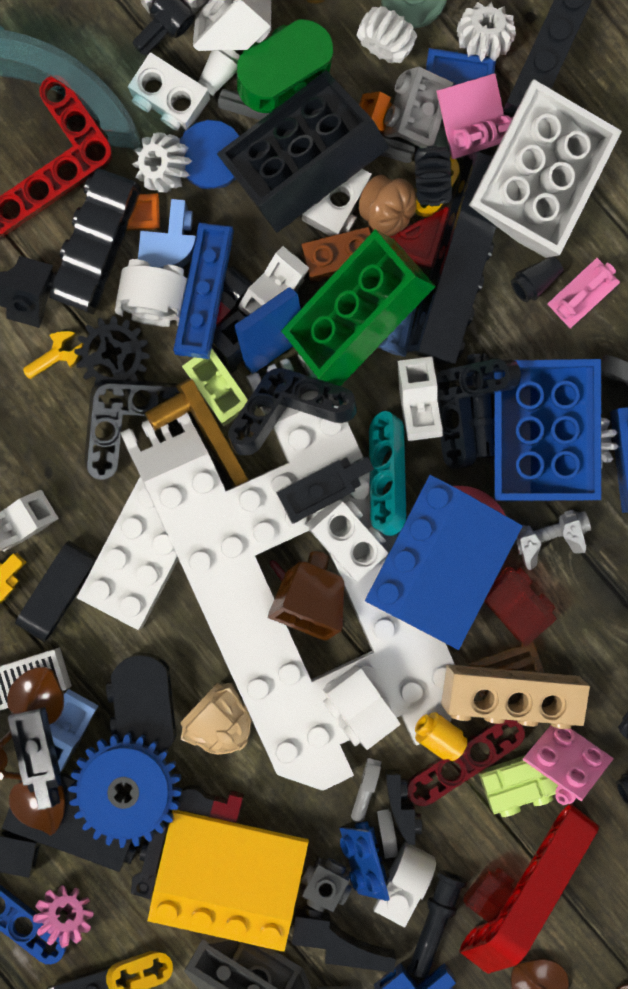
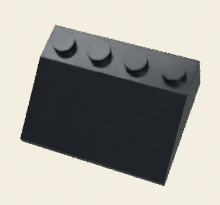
[217,70,389,233]

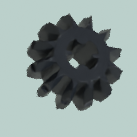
[415,145,452,206]

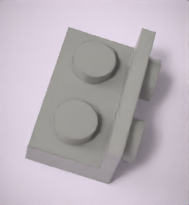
[383,67,453,148]

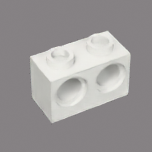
[128,52,210,131]
[305,500,389,582]

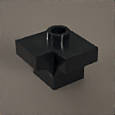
[0,256,53,328]

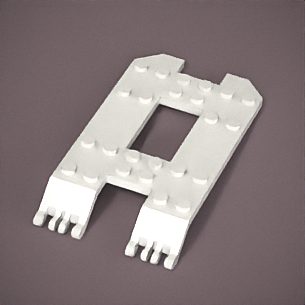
[120,353,455,791]

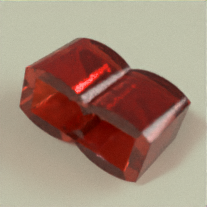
[484,567,557,646]

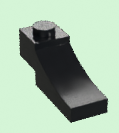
[292,905,396,973]

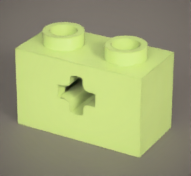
[182,349,248,426]

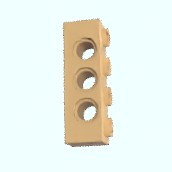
[441,664,590,729]

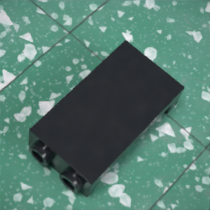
[2,773,137,872]

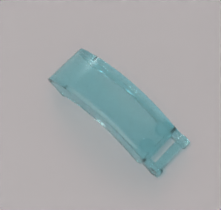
[0,26,143,149]

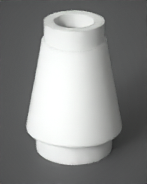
[198,50,240,96]

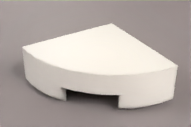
[377,809,398,859]

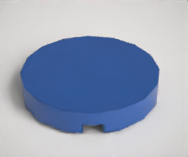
[180,120,239,189]

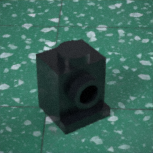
[212,310,245,373]

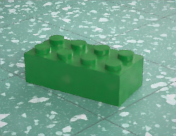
[281,229,435,386]

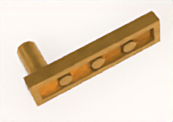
[145,379,249,487]

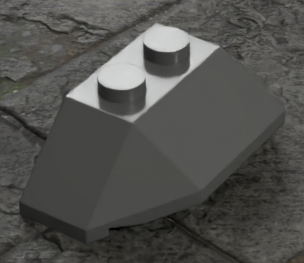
[184,937,311,989]

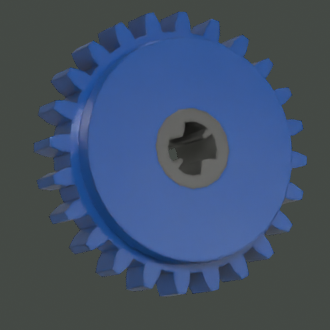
[68,733,182,848]

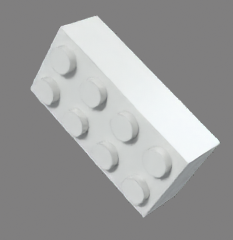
[77,477,179,630]

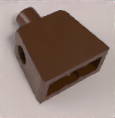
[267,551,344,641]

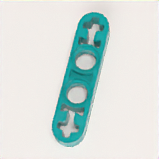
[369,411,406,536]

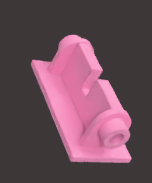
[547,258,620,329]

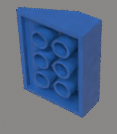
[494,359,601,501]
[365,475,523,650]

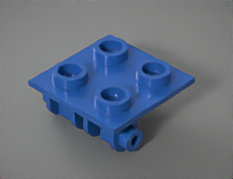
[340,821,390,901]

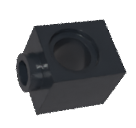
[0,829,41,878]

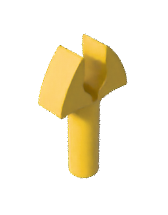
[23,331,83,379]

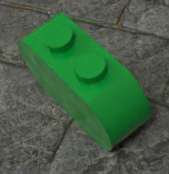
[237,20,333,113]

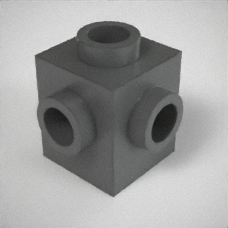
[300,856,352,912]

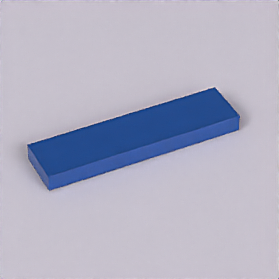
[173,223,234,359]

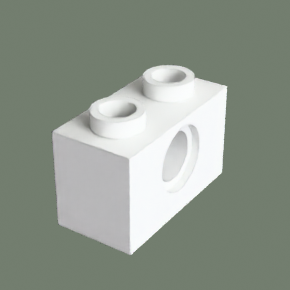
[302,169,372,236]

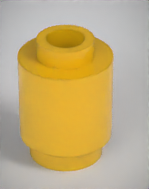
[415,712,467,761]

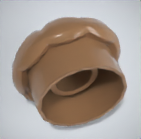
[359,175,417,237]

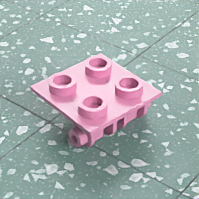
[436,73,513,159]
[523,725,614,805]

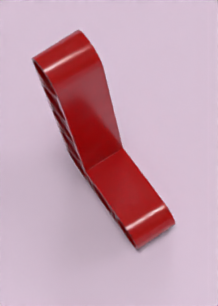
[0,76,112,239]
[459,804,599,974]

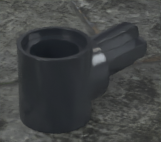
[132,0,196,56]

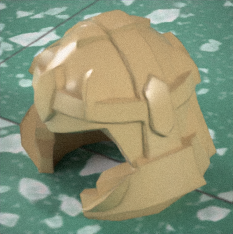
[180,682,252,755]

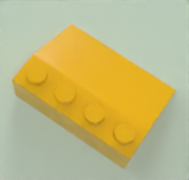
[147,810,309,952]

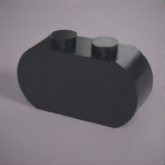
[106,653,177,753]

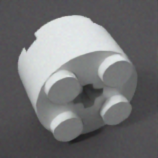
[115,259,188,327]

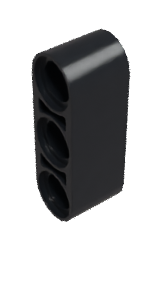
[15,540,97,643]

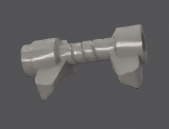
[514,510,591,570]

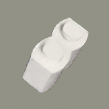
[322,665,401,750]

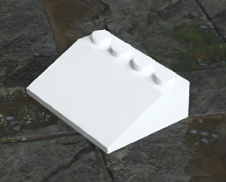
[469,79,622,258]

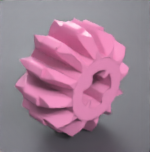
[33,886,94,948]

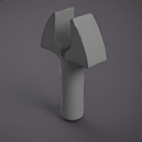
[351,758,382,822]

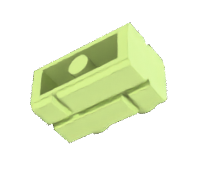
[479,755,558,817]

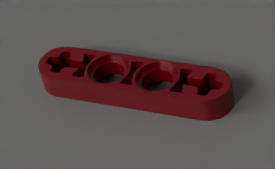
[407,720,525,806]

